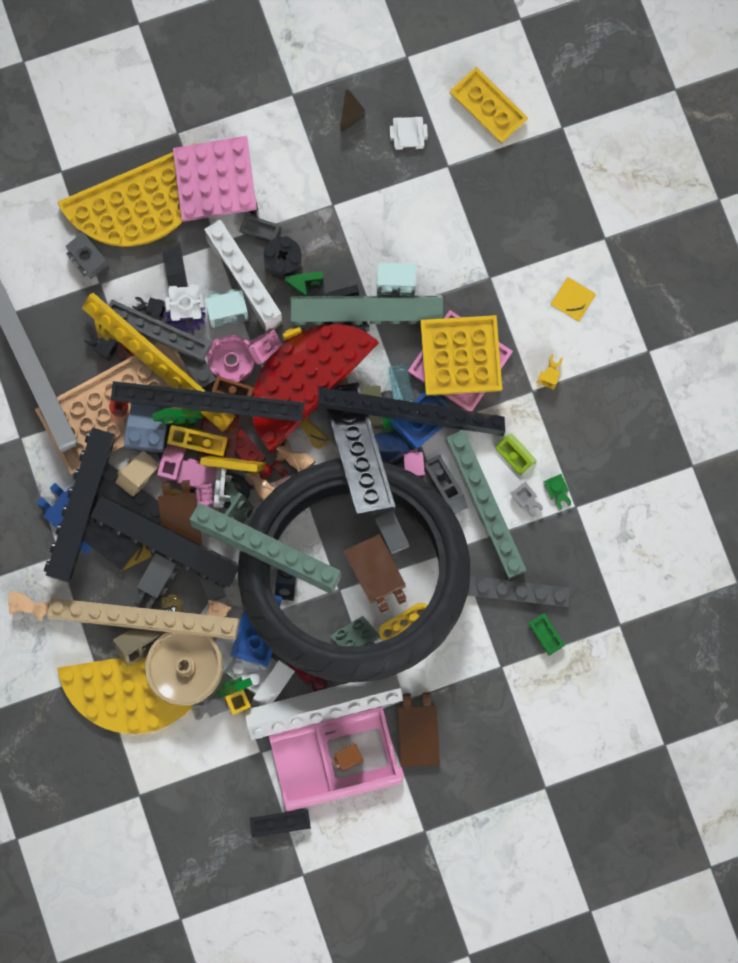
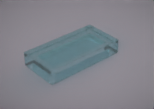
[389,364,413,402]

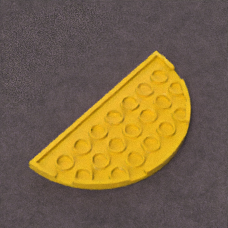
[57,143,195,247]
[57,656,195,734]

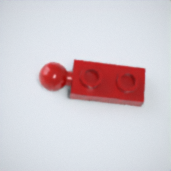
[227,429,272,478]

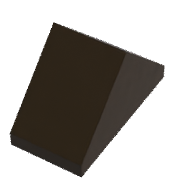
[340,90,365,131]

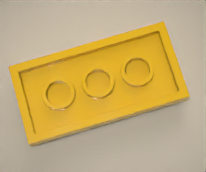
[449,67,528,145]

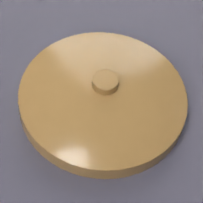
[145,632,223,706]

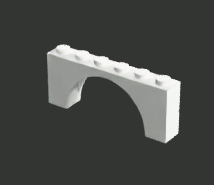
[204,219,283,333]

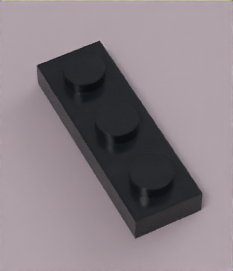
[250,809,311,838]

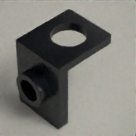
[275,569,296,601]

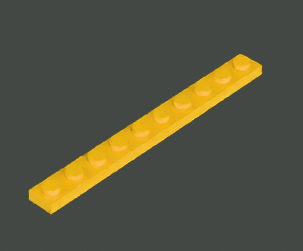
[82,293,235,432]

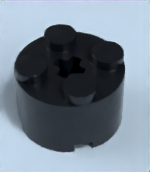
[264,236,302,279]

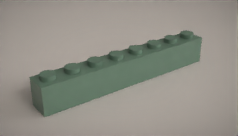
[290,295,443,325]
[445,430,526,580]
[190,503,341,595]

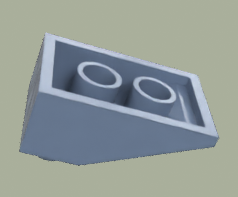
[124,403,169,454]

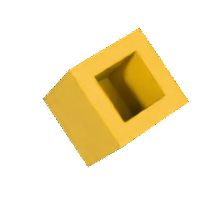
[223,690,251,715]

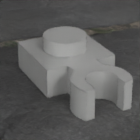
[510,481,543,517]
[191,694,228,720]

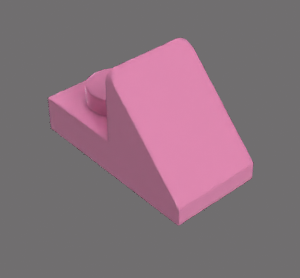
[248,329,282,365]

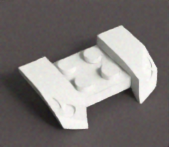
[218,638,295,707]

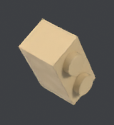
[115,451,160,497]

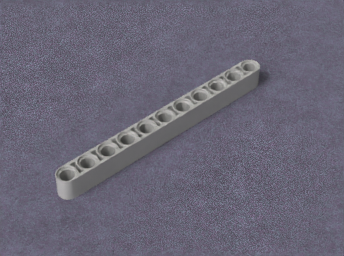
[0,280,79,453]

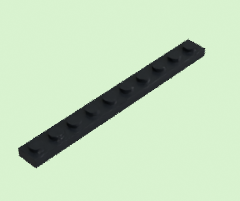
[110,381,305,422]
[317,387,505,436]

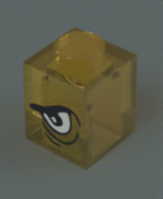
[161,594,183,612]

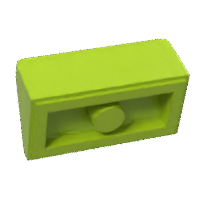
[495,433,537,475]

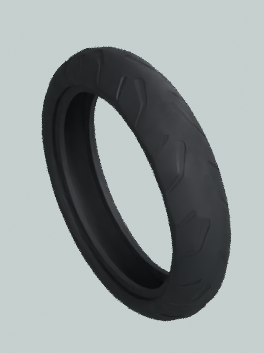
[237,460,470,683]

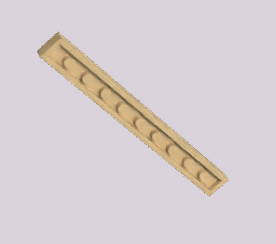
[47,598,240,640]

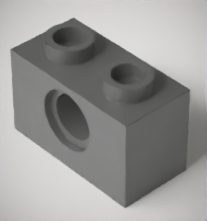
[66,232,109,279]

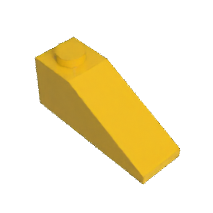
[166,423,228,456]

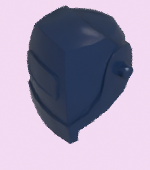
[374,431,409,465]

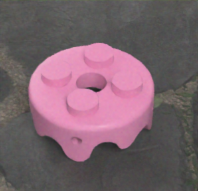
[207,335,255,382]

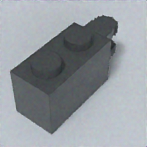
[135,554,178,609]

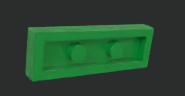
[152,408,203,426]

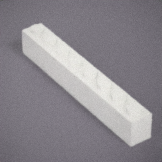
[244,674,403,740]

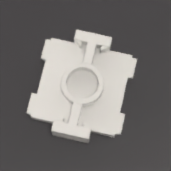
[390,117,428,150]
[165,284,205,321]
[213,468,232,509]

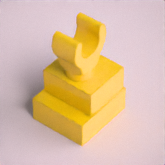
[536,354,563,390]

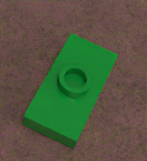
[528,613,565,656]

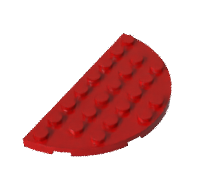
[253,324,379,453]

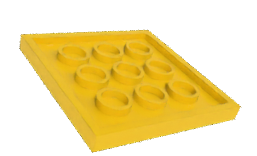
[420,315,502,396]

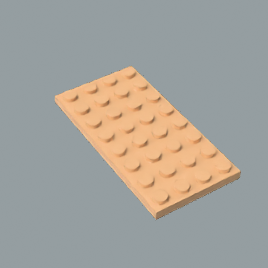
[35,343,193,476]

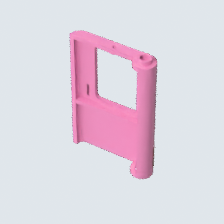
[269,707,404,812]

